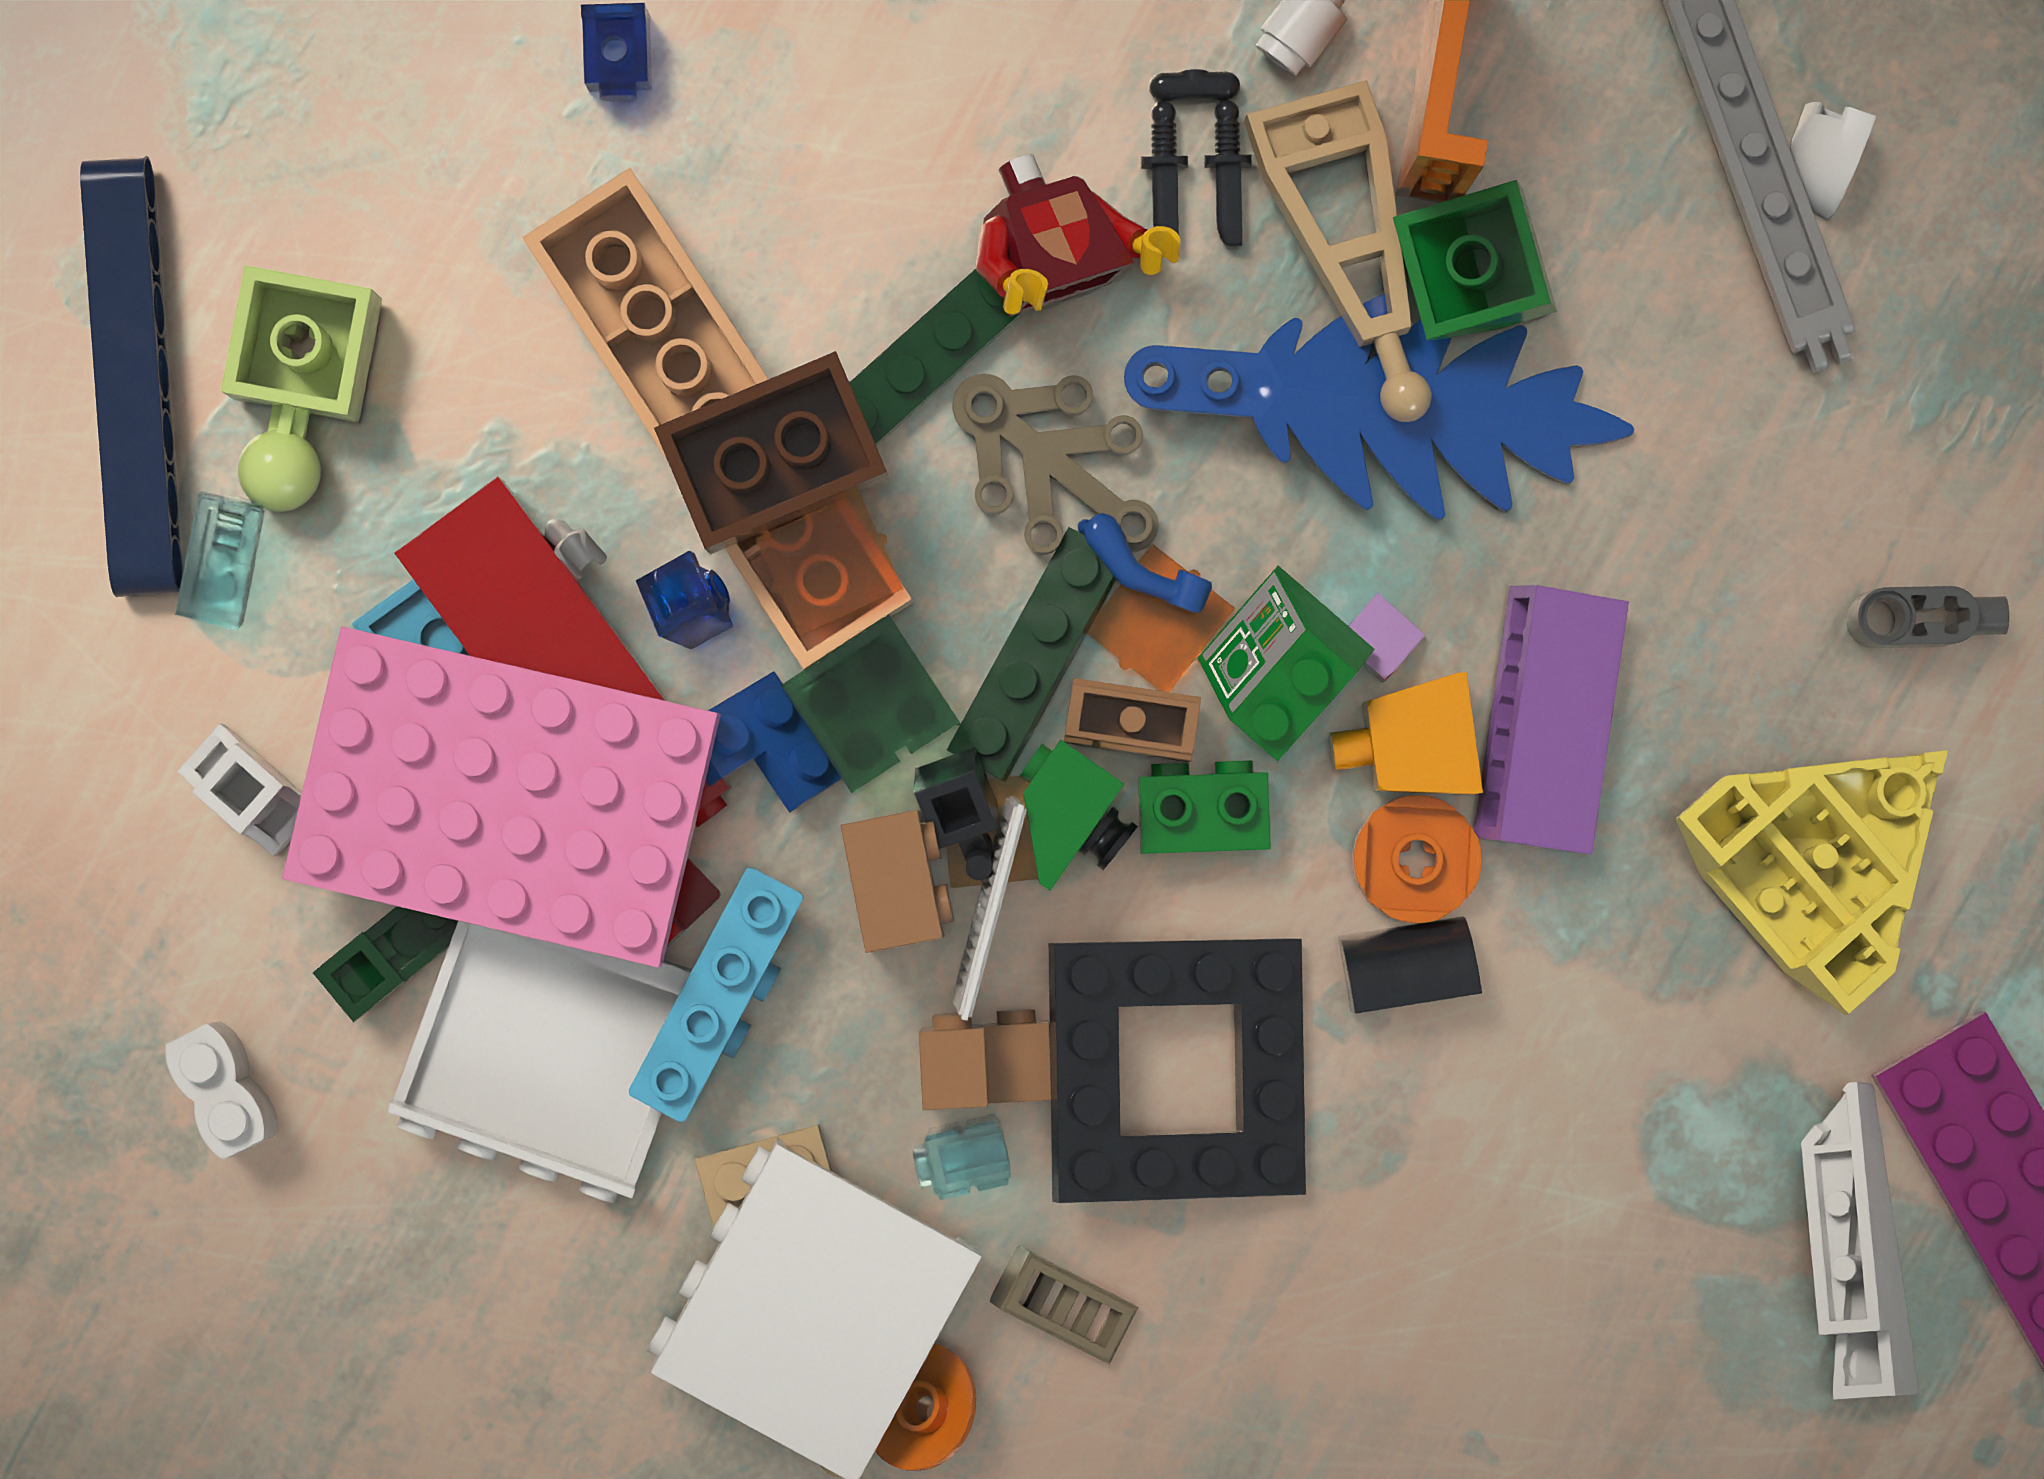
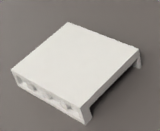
[387,921,692,1203]
[647,1138,982,1479]

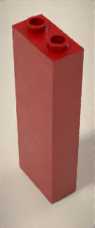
[394,477,731,828]

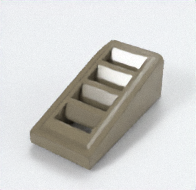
[990,1245,1139,1365]

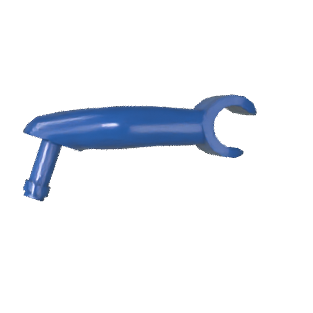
[1078,513,1212,613]

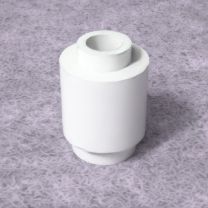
[1256,0,1347,76]

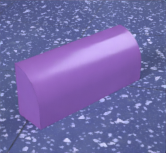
[1474,585,1629,855]

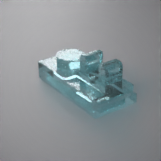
[175,491,265,630]

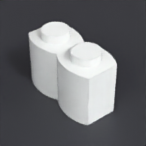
[165,1021,277,1160]

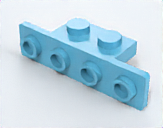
[629,867,803,1122]

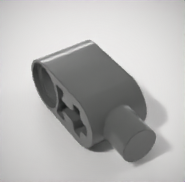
[1846,586,2009,648]

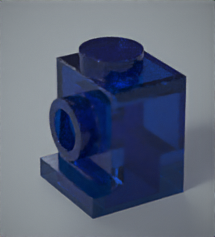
[581,2,652,102]
[635,551,734,649]

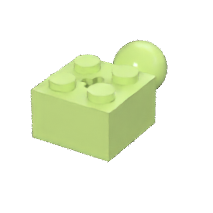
[220,265,382,512]

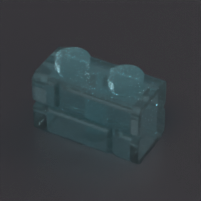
[912,1113,1011,1200]

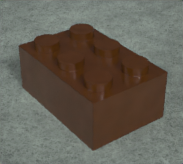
[654,351,889,555]

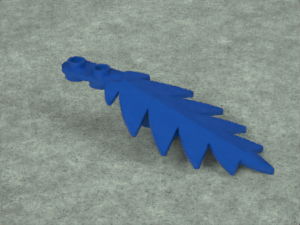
[1124,294,1634,521]

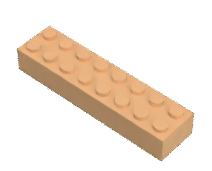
[522,168,913,672]

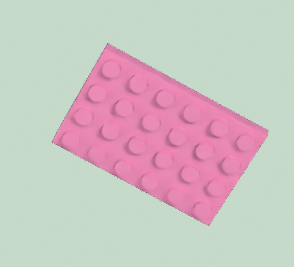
[282,626,721,968]

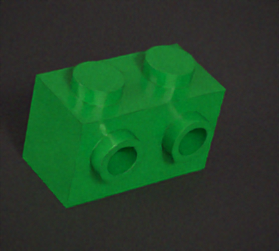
[1138,760,1271,854]

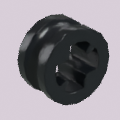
[1079,807,1138,870]

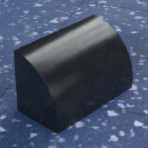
[1338,916,1482,1014]

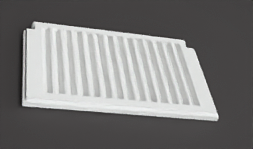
[952,795,1027,1021]

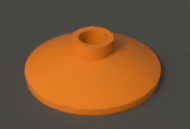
[875,1344,976,1471]

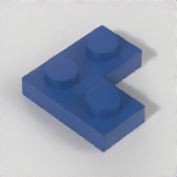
[705,671,845,813]

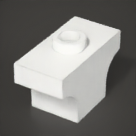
[177,723,302,856]

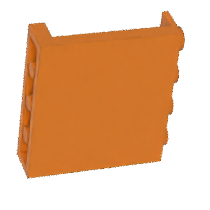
[1395,0,1488,203]

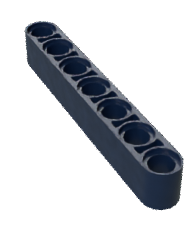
[80,155,183,597]

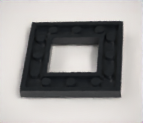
[1048,938,1306,1203]

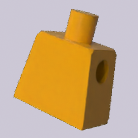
[1329,672,1483,795]

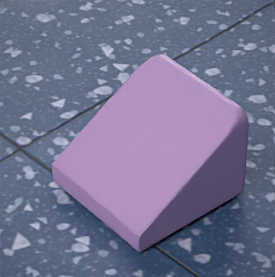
[1348,593,1425,683]

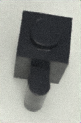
[914,747,998,880]

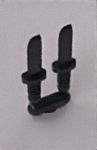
[1141,69,1252,246]

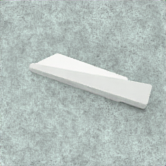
[1801,1082,1918,1400]

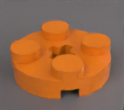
[1352,795,1482,923]

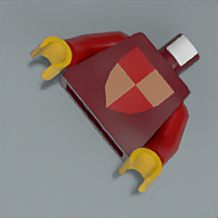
[975,154,1181,317]

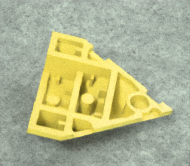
[1676,750,1948,1015]

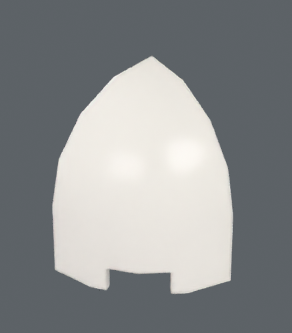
[1790,102,1877,221]

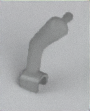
[544,519,607,580]

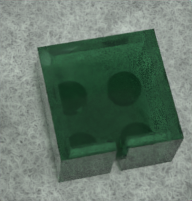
[781,614,961,795]

